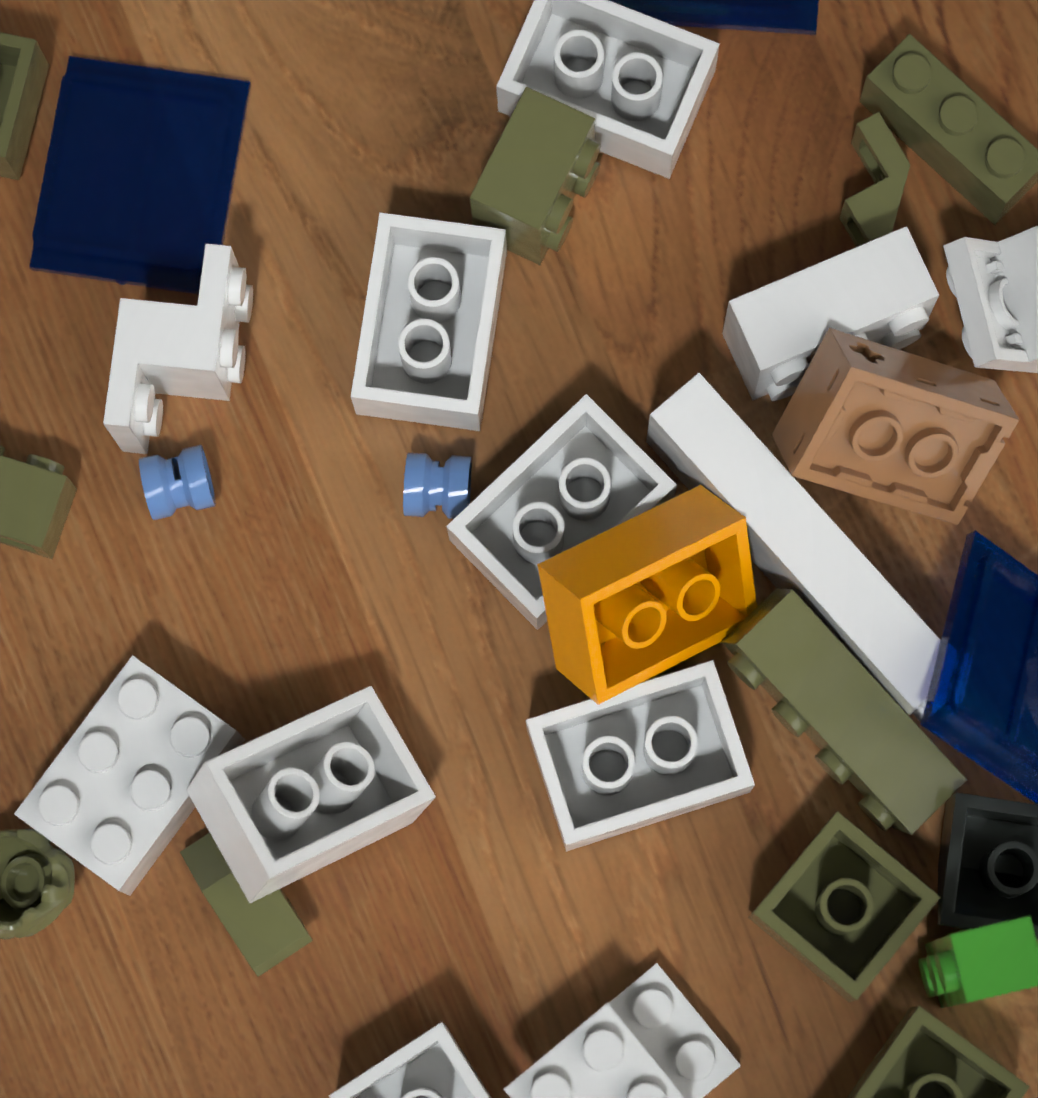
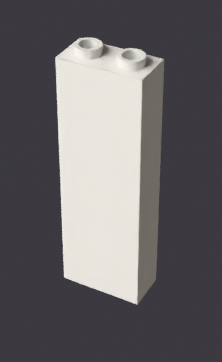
[647,372,963,723]

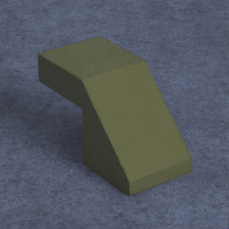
[839,112,911,247]
[180,832,313,977]

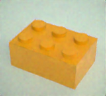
[537,485,757,705]

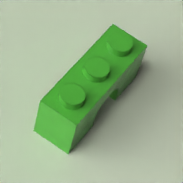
[919,916,1038,1008]

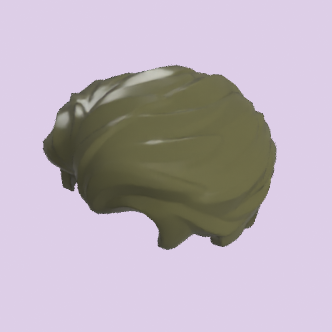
[0,829,75,940]

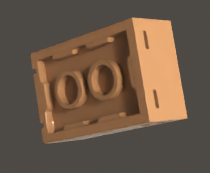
[771,328,1020,525]

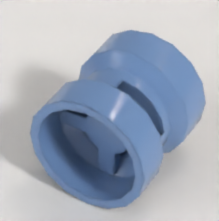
[139,445,216,520]
[403,453,472,519]

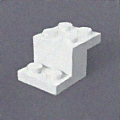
[943,226,1038,373]
[103,243,253,454]
[504,963,741,1098]

